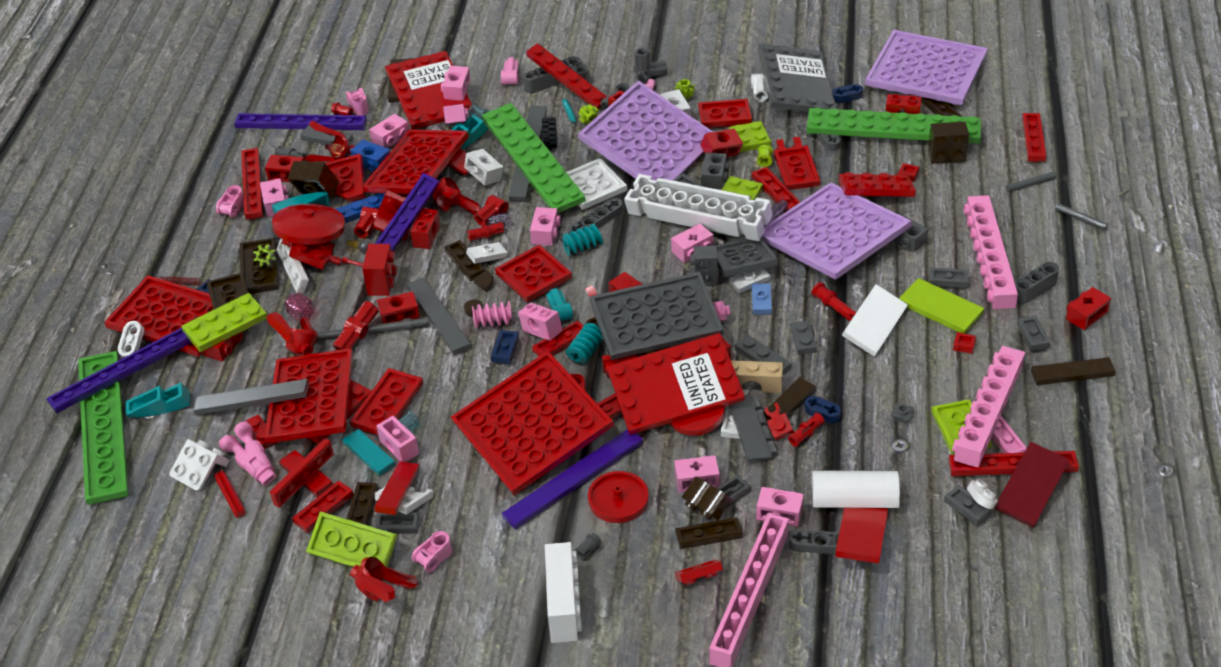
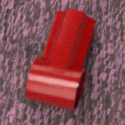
[473,195,509,226]
[354,206,379,239]

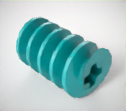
[562,224,603,256]
[565,323,603,364]

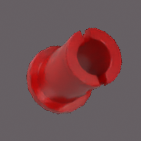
[331,102,353,115]

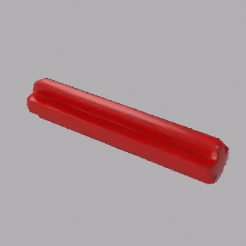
[214,471,246,518]

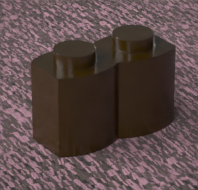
[682,476,732,520]

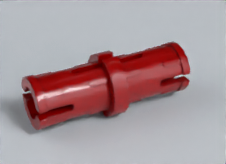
[467,222,504,242]
[788,413,825,447]

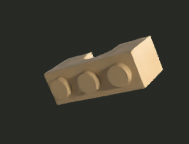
[731,360,783,393]

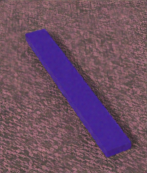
[234,113,367,131]
[46,328,192,414]
[502,430,643,530]

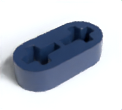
[832,84,863,103]
[804,396,841,423]

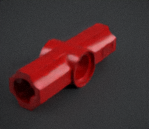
[333,301,379,350]

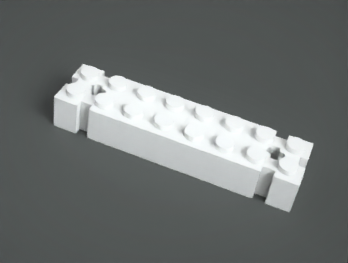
[624,174,772,241]

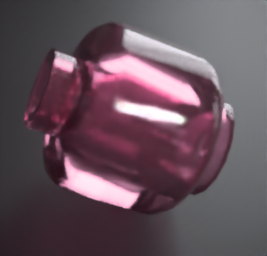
[285,293,314,320]

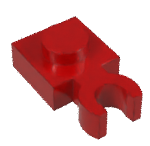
[765,403,794,441]

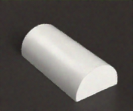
[811,471,900,508]

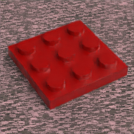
[495,245,572,303]

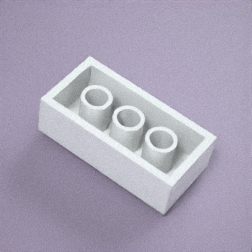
[545,542,582,643]

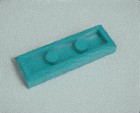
[342,429,396,476]

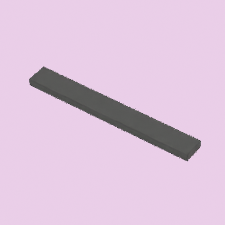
[508,105,547,202]

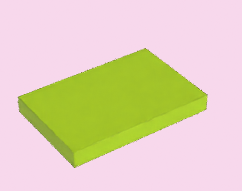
[931,399,992,455]

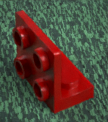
[373,190,411,241]

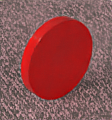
[670,407,725,436]
[588,471,649,523]

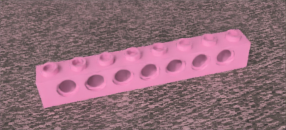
[964,195,1018,309]
[952,346,1025,468]

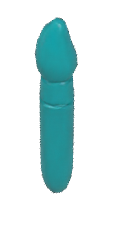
[562,98,576,123]

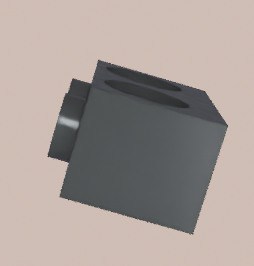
[701,152,730,189]
[892,213,928,252]
[691,245,718,286]

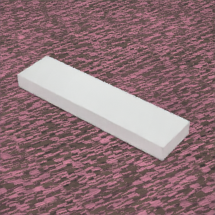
[277,239,309,294]

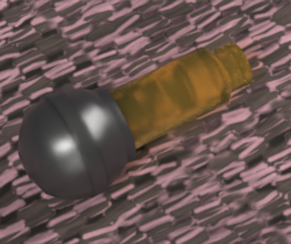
[347,240,370,253]

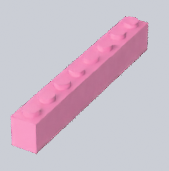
[709,513,789,667]

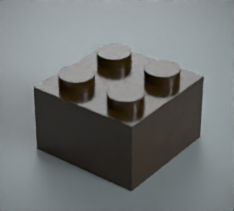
[928,122,969,164]
[288,160,339,198]

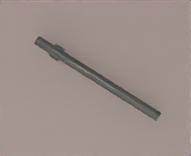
[317,318,427,340]

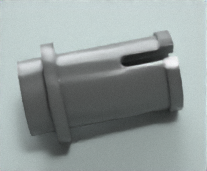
[574,533,601,560]

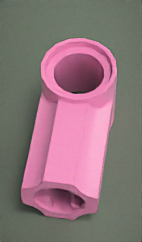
[501,57,519,85]

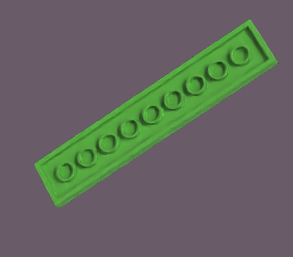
[481,103,586,213]
[807,108,981,144]
[78,351,129,505]

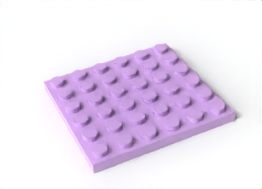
[865,30,988,105]
[578,81,713,181]
[761,183,912,280]

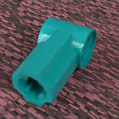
[546,288,573,322]

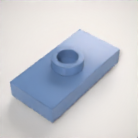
[751,283,772,314]

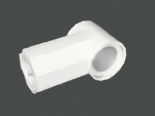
[751,74,768,102]

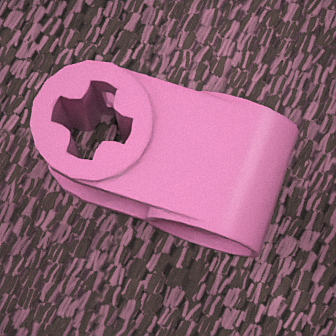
[346,88,369,116]
[216,185,244,218]
[411,531,453,573]

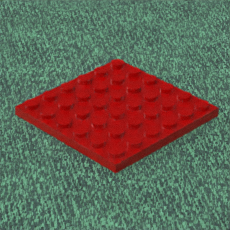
[451,351,615,496]

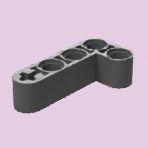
[523,56,589,93]

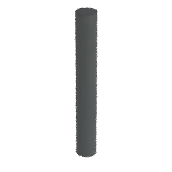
[1006,171,1056,192]
[1055,203,1108,230]

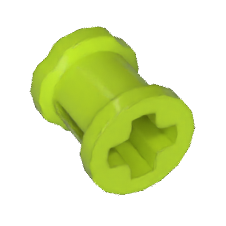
[757,145,773,167]

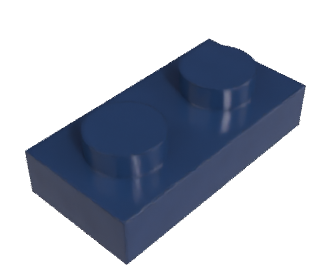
[491,330,519,364]

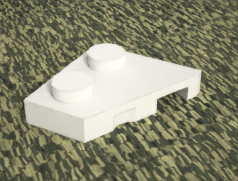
[375,487,433,515]

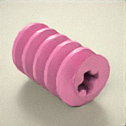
[472,301,512,328]

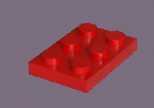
[698,99,752,128]

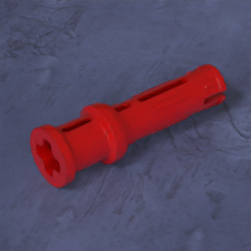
[811,282,857,322]

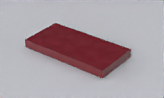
[994,442,1070,528]

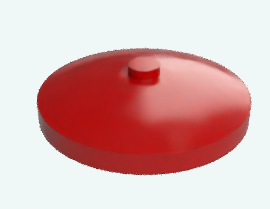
[272,204,345,245]

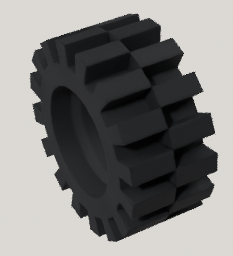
[542,117,557,148]

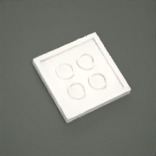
[566,158,627,210]

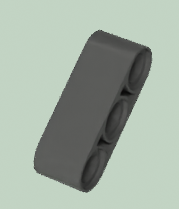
[1015,262,1059,304]

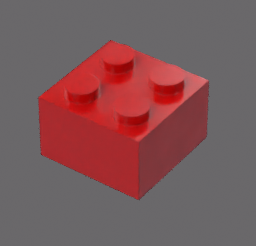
[362,244,397,296]

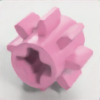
[713,301,730,322]

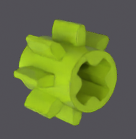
[674,79,695,100]
[578,104,599,125]
[253,244,276,266]

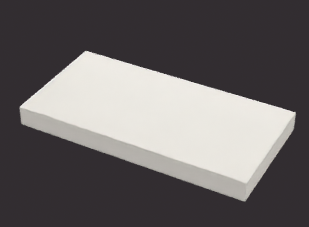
[842,284,908,356]

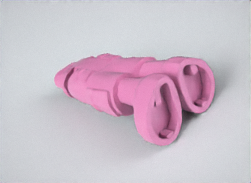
[219,421,276,486]

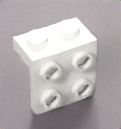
[170,439,230,491]

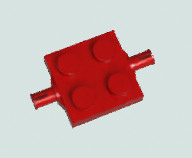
[281,239,342,270]

